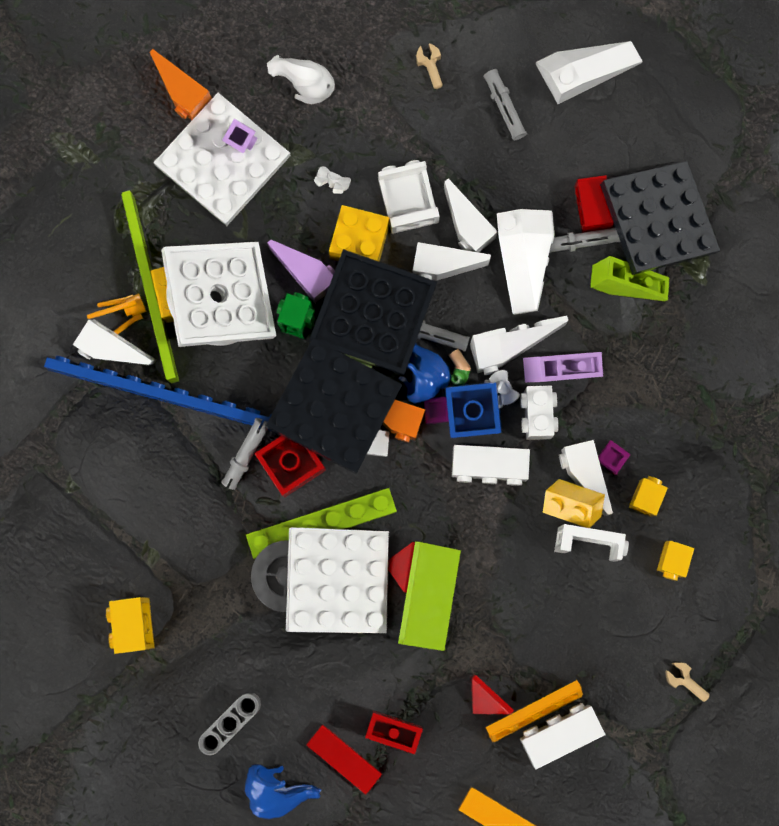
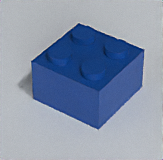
[446,382,502,438]

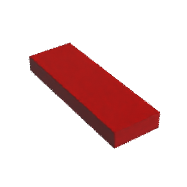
[306,724,382,795]

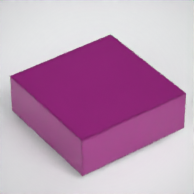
[424,397,449,424]
[598,440,631,475]

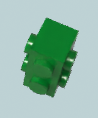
[277,292,316,339]

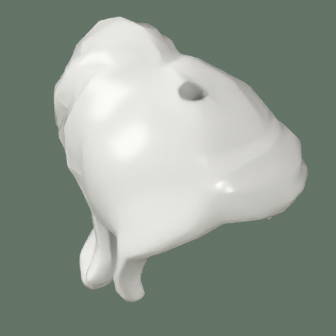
[267,55,335,104]

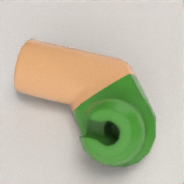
[449,349,471,386]

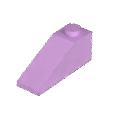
[267,240,335,304]
[523,352,603,383]

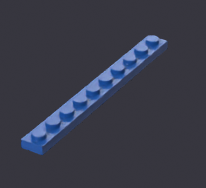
[44,356,272,431]

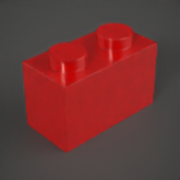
[574,175,614,233]
[365,711,423,754]

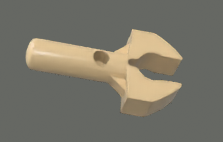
[416,43,443,89]
[665,662,710,702]

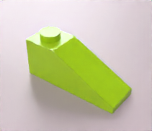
[590,256,669,301]

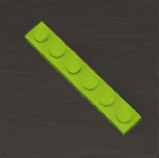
[246,488,397,559]

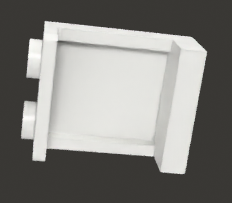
[378,160,440,234]
[554,524,629,562]

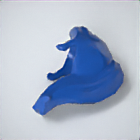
[399,344,451,404]
[245,764,321,819]

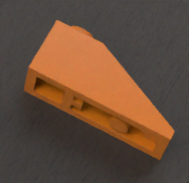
[150,49,212,120]
[382,400,425,443]

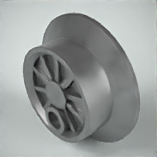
[251,540,289,612]

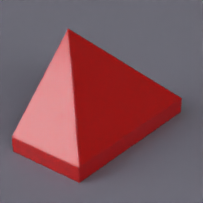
[388,542,415,593]
[471,674,514,714]

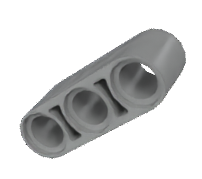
[198,693,261,755]

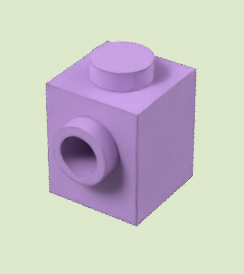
[222,118,258,153]

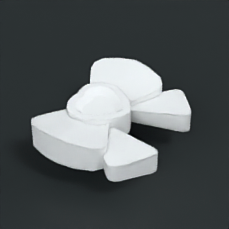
[314,166,351,194]
[484,370,520,408]

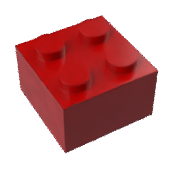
[254,436,326,498]

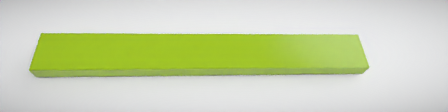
[121,190,179,384]

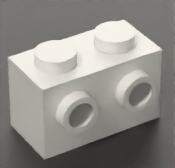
[520,386,558,440]

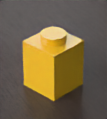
[629,476,667,517]
[657,541,694,581]

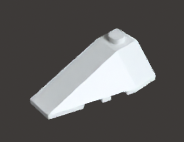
[536,41,642,104]
[497,209,555,315]
[470,316,568,375]

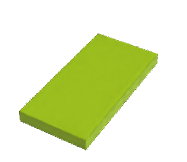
[398,542,461,651]

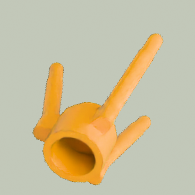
[87,294,147,334]

